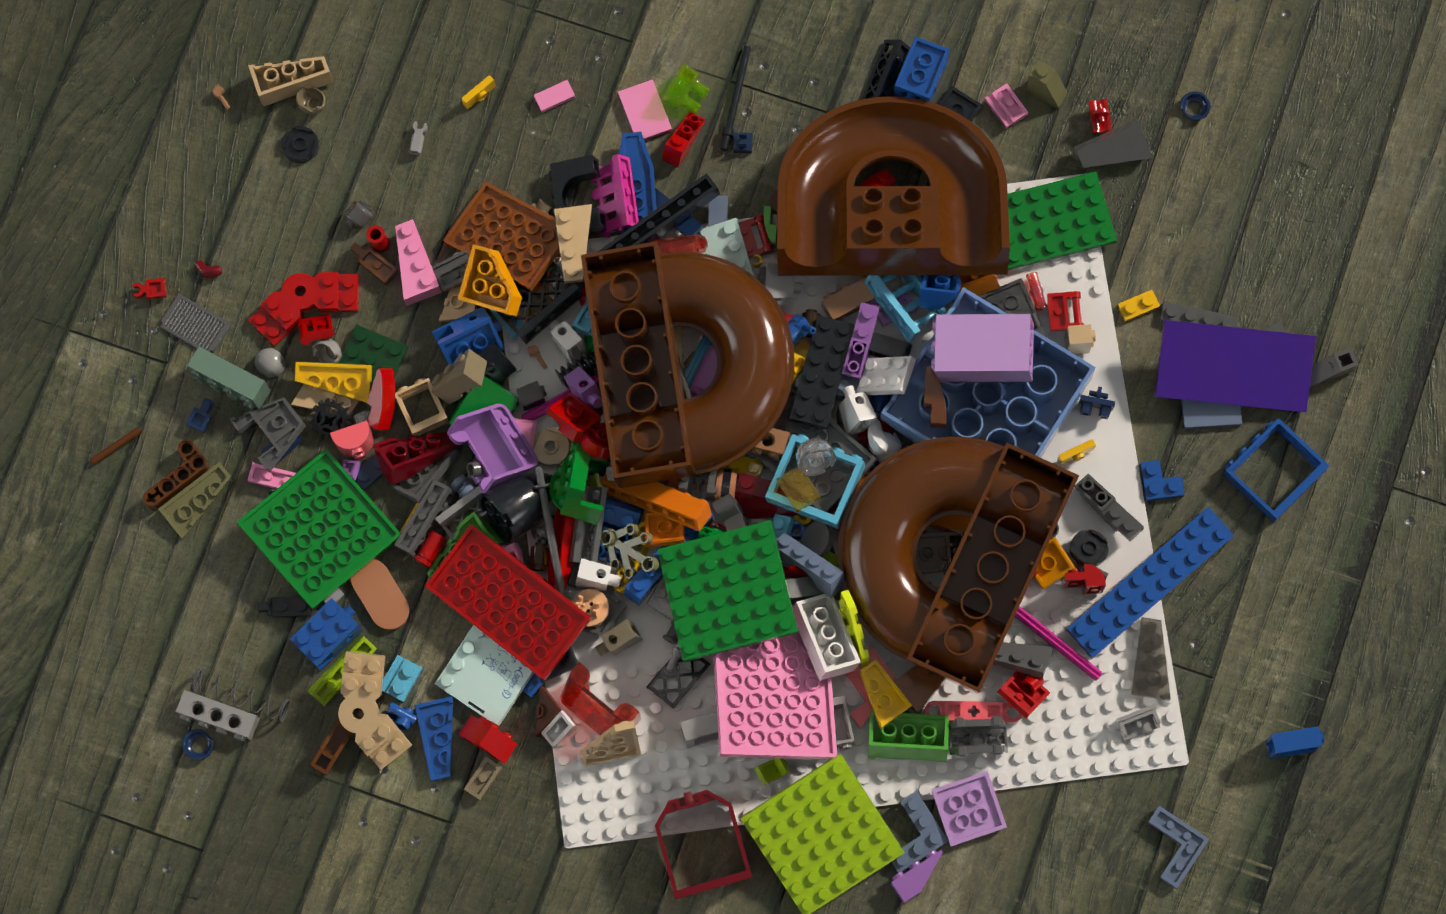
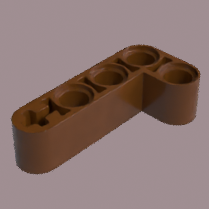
[143,440,210,511]

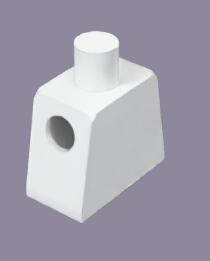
[548,319,587,365]
[839,385,877,435]
[575,558,621,591]

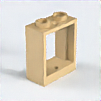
[395,378,449,438]

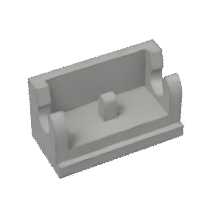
[1115,704,1161,742]

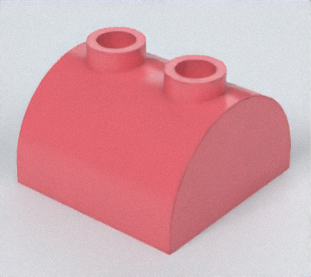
[330,421,374,461]

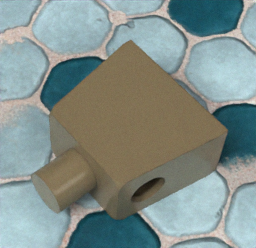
[595,619,643,657]

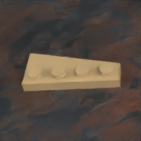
[554,204,592,284]

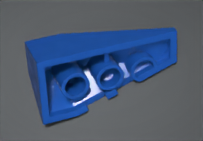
[920,275,961,310]

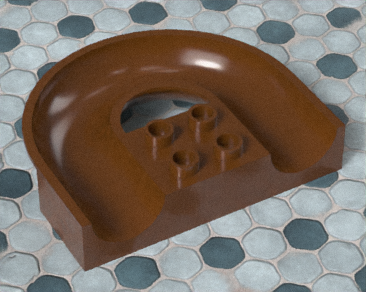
[777,96,1010,276]
[581,241,795,488]
[838,436,1079,694]

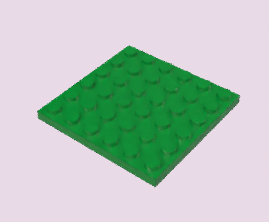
[237,449,401,610]
[657,520,799,662]

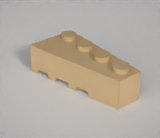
[248,56,333,106]

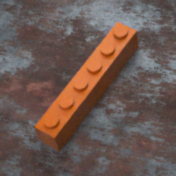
[600,474,712,532]

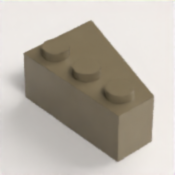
[431,349,487,404]

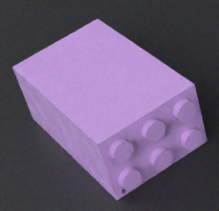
[931,314,1034,382]

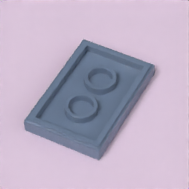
[1181,399,1242,429]

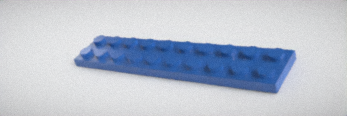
[1066,507,1234,659]

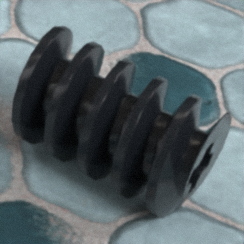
[555,352,597,389]

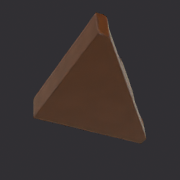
[534,686,562,737]

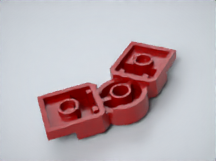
[248,272,359,347]
[546,392,610,459]

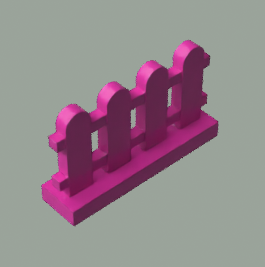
[590,154,639,238]

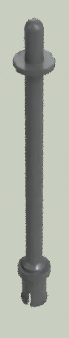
[533,466,571,600]

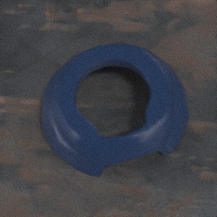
[1180,91,1211,120]
[182,729,214,760]

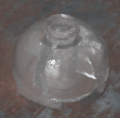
[796,438,836,476]

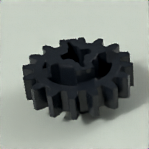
[310,398,352,440]

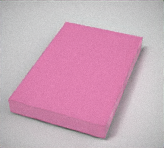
[618,79,672,141]

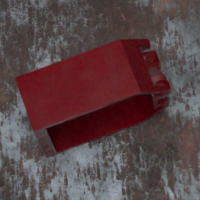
[655,790,752,899]

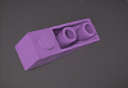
[891,850,943,904]

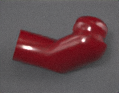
[194,260,222,278]

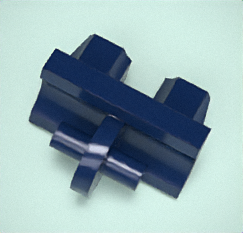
[1078,386,1115,420]

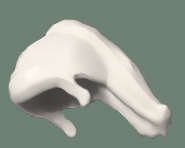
[868,413,902,463]

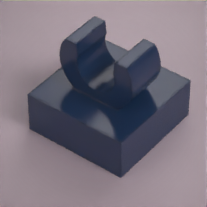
[733,132,753,153]

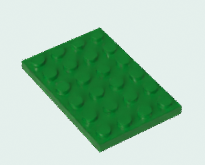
[1008,171,1117,270]

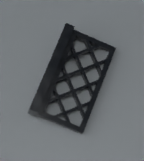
[496,261,583,345]

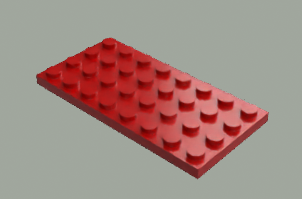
[425,524,592,680]

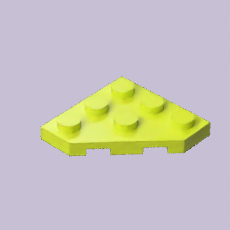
[838,590,869,667]

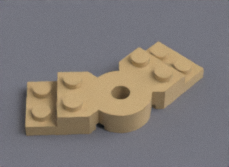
[338,651,412,770]

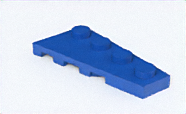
[415,696,454,782]

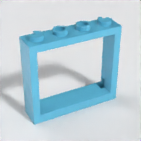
[765,434,866,529]

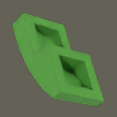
[764,206,777,248]

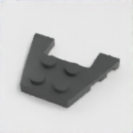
[229,397,306,472]
[583,559,628,636]

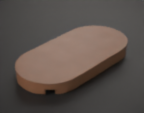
[351,559,410,630]

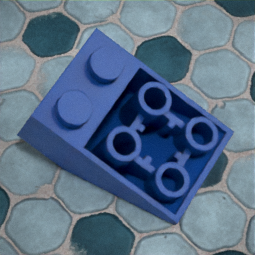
[591,497,644,565]

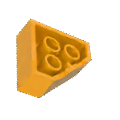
[458,244,522,316]

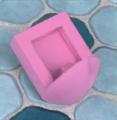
[501,543,523,563]

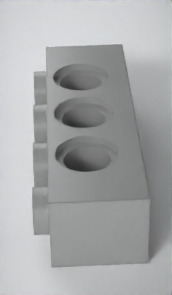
[175,690,260,742]

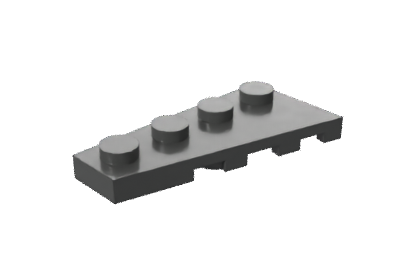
[1159,301,1239,327]

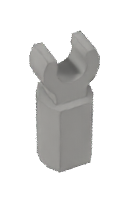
[409,121,428,155]

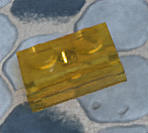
[776,465,821,513]

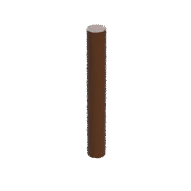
[90,427,142,465]

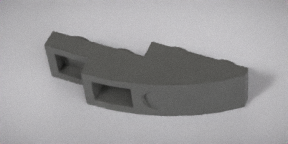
[1074,474,1144,541]

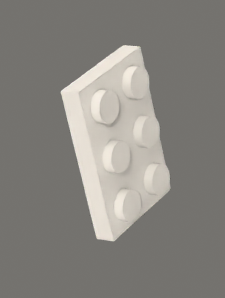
[856,356,916,395]

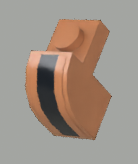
[714,467,738,512]

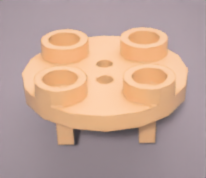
[572,589,610,627]

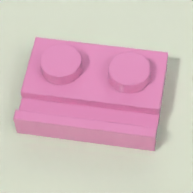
[984,84,1028,129]

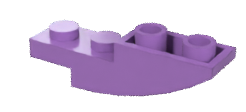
[842,302,880,379]

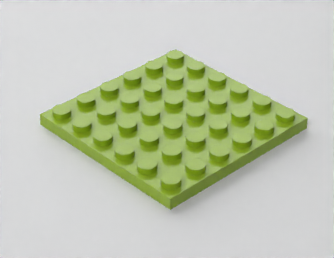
[740,753,905,914]

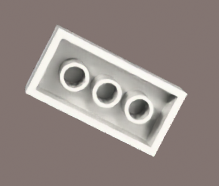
[793,594,861,681]

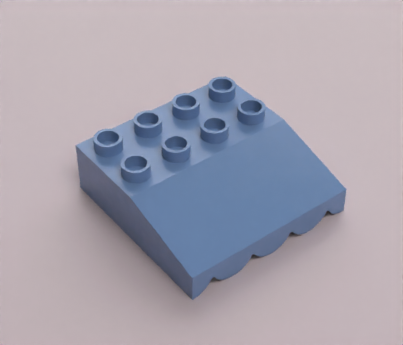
[880,287,1096,458]

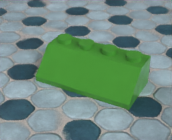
[868,711,949,762]

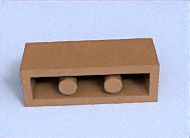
[821,275,875,321]

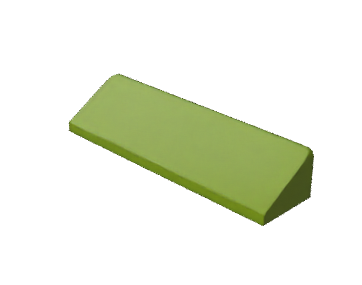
[308,634,377,706]

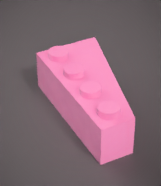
[395,219,442,306]

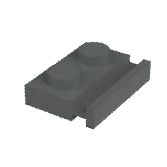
[432,250,469,292]

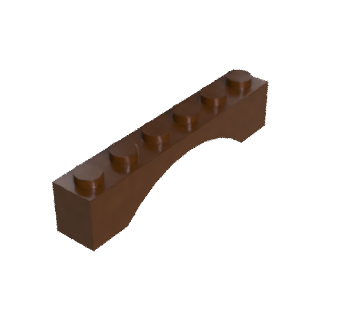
[310,671,387,776]

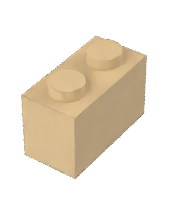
[1065,324,1096,354]

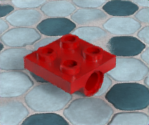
[997,671,1050,719]

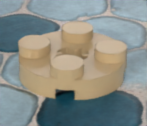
[532,427,570,466]

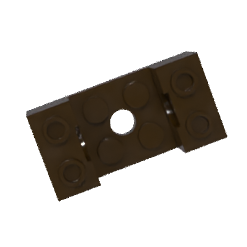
[916,531,965,575]

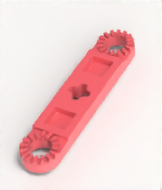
[924,701,1022,723]

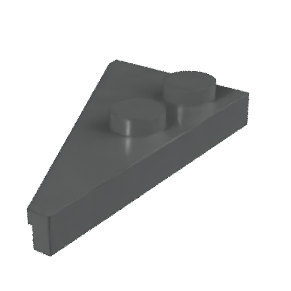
[390,449,460,503]

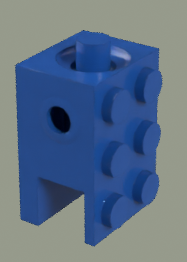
[894,36,950,102]
[432,307,505,364]
[290,598,363,671]

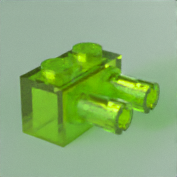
[661,64,710,114]

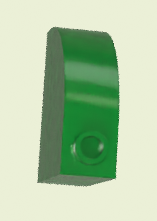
[449,376,519,425]

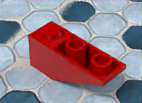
[661,112,706,168]

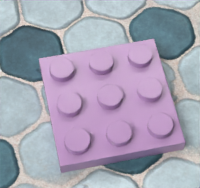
[931,771,1007,846]

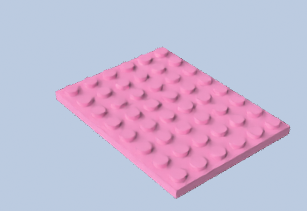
[714,631,837,760]

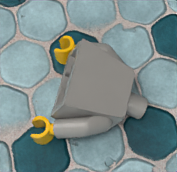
[751,254,803,306]

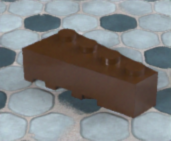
[894,665,946,714]

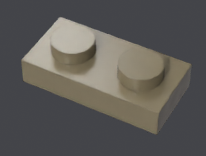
[464,757,503,801]

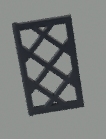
[646,658,711,709]

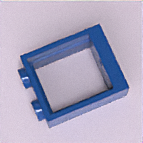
[1266,726,1324,759]

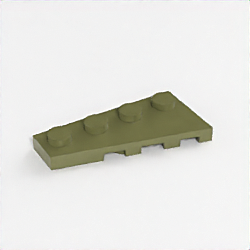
[158,462,232,540]

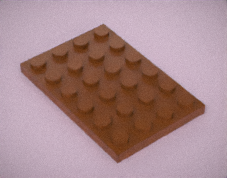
[443,181,560,291]

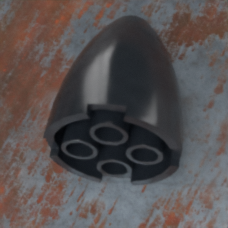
[478,473,553,543]

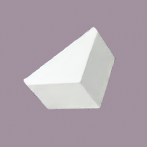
[541,710,577,748]

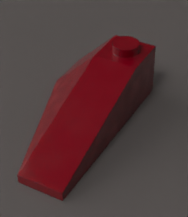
[373,432,459,485]
[734,473,813,519]

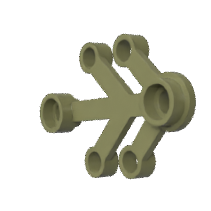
[600,523,659,579]

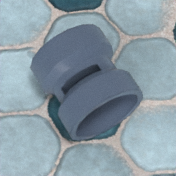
[450,474,476,499]

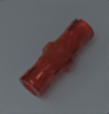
[1026,272,1048,311]

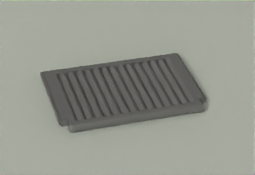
[160,293,232,352]

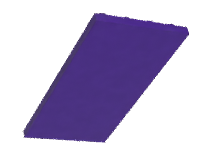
[1154,320,1316,412]

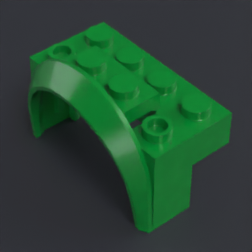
[549,441,611,525]

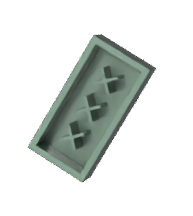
[187,346,271,410]

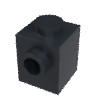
[516,381,547,411]

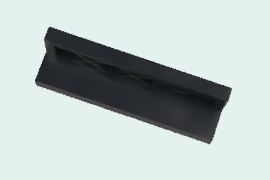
[861,40,910,100]

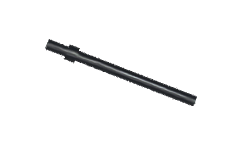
[720,46,751,151]

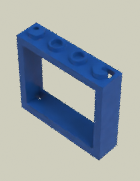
[1223,418,1329,523]

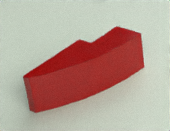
[367,368,395,430]

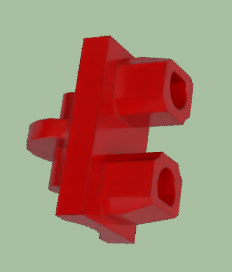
[1088,99,1112,134]

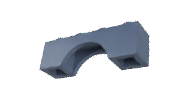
[776,532,844,598]

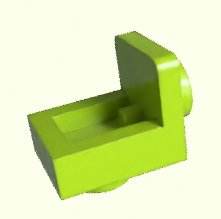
[755,758,790,786]

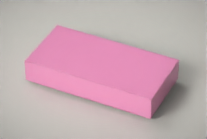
[534,80,576,113]

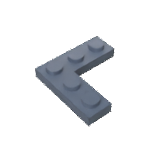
[891,791,948,873]
[1148,806,1209,889]

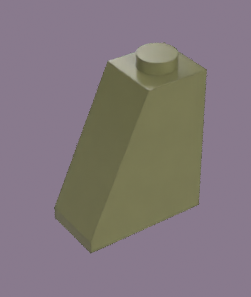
[1026,60,1068,109]

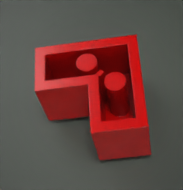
[459,715,517,764]

